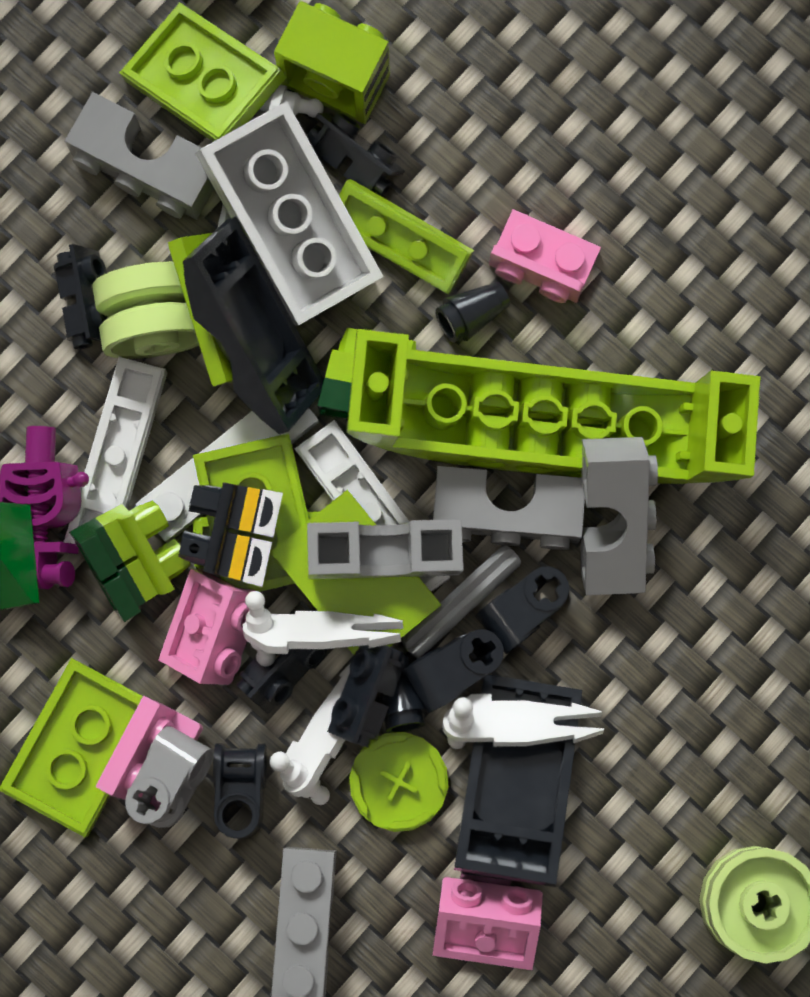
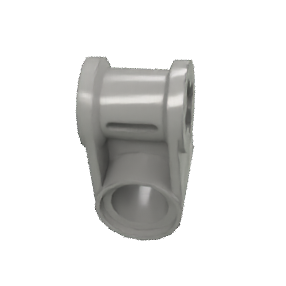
[125,726,214,828]

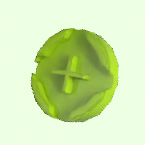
[349,732,448,832]

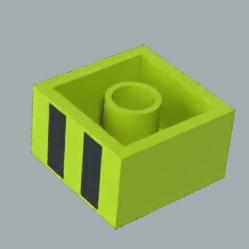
[274,0,390,124]

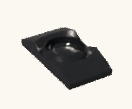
[183,216,324,435]
[454,674,582,887]

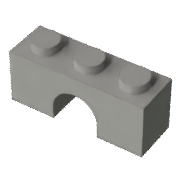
[65,92,214,220]
[580,437,658,595]
[433,466,585,550]
[307,519,463,579]
[271,847,337,997]

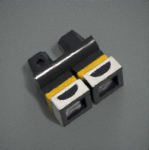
[178,482,283,587]

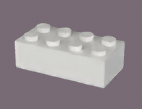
[195,101,384,325]

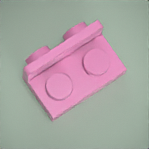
[489,209,601,303]
[158,569,256,685]
[95,696,203,811]
[432,877,543,970]

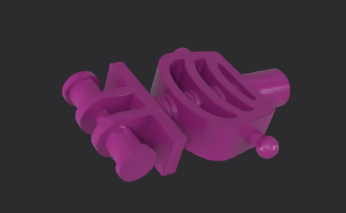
[0,426,89,589]

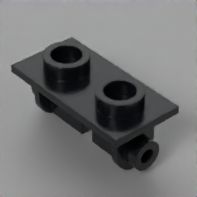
[307,111,405,197]
[54,244,109,349]
[327,645,406,748]
[236,649,328,714]

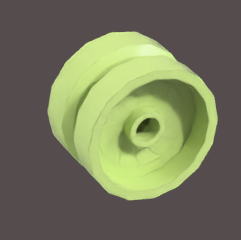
[92,261,199,359]
[699,846,810,964]

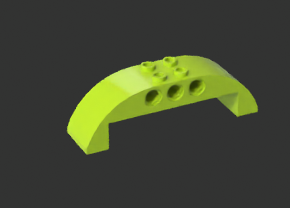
[347,329,760,484]

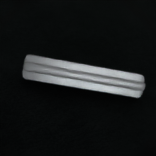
[401,545,521,659]

